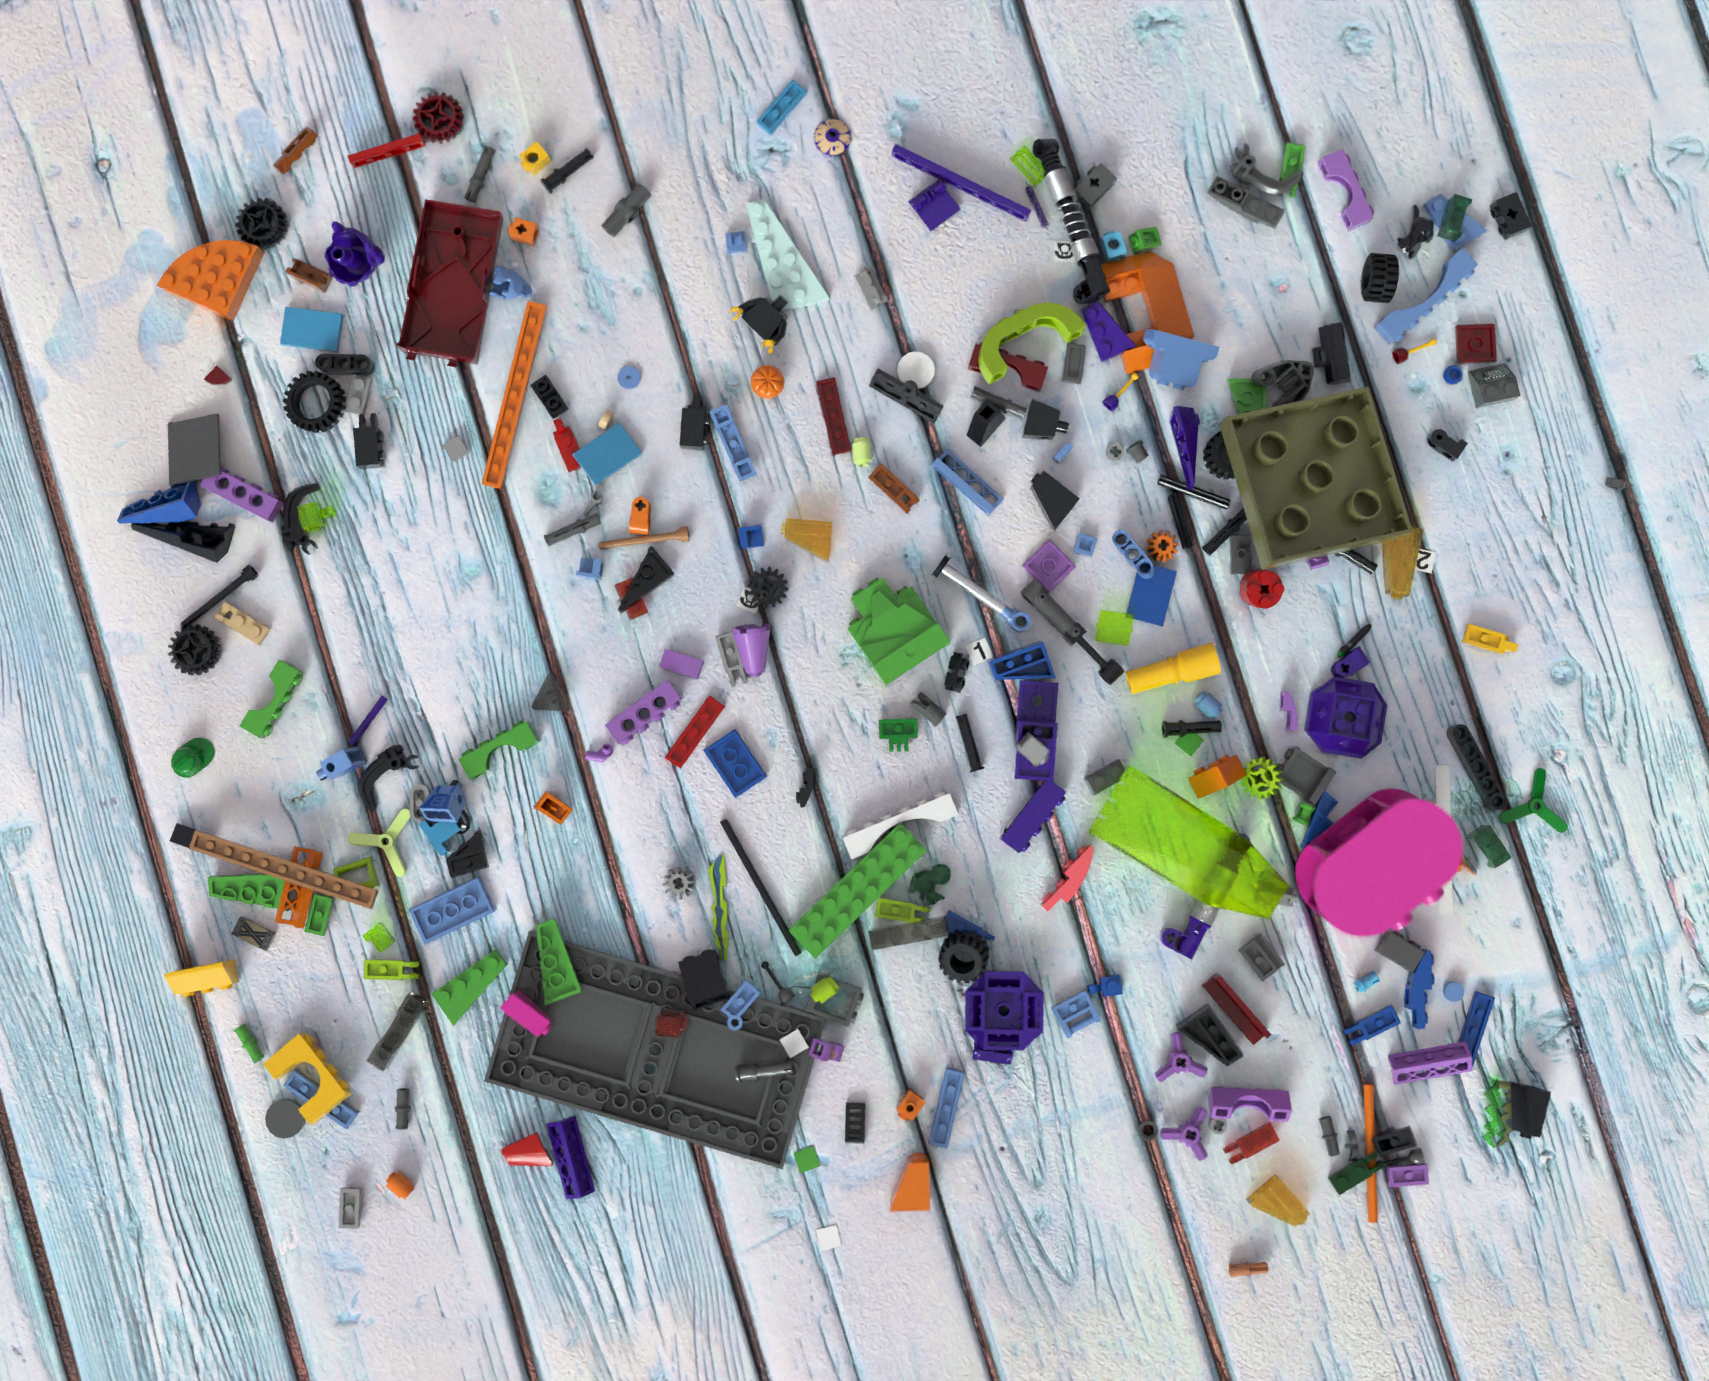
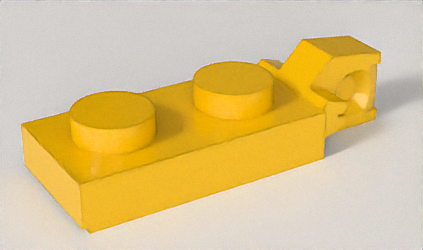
[1461,624,1518,654]

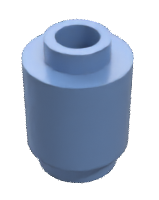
[1194,691,1223,719]

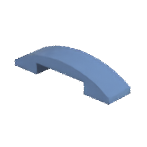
[709,404,757,482]

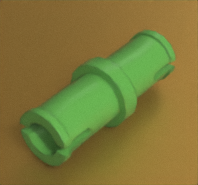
[234,1024,265,1063]

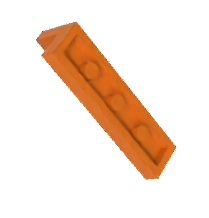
[275,846,323,929]

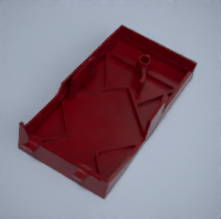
[396,199,504,367]

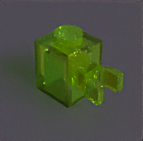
[297,502,337,533]

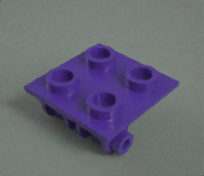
[908,179,961,231]

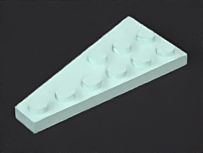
[746,199,830,312]

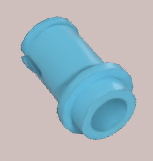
[1353,971,1380,993]

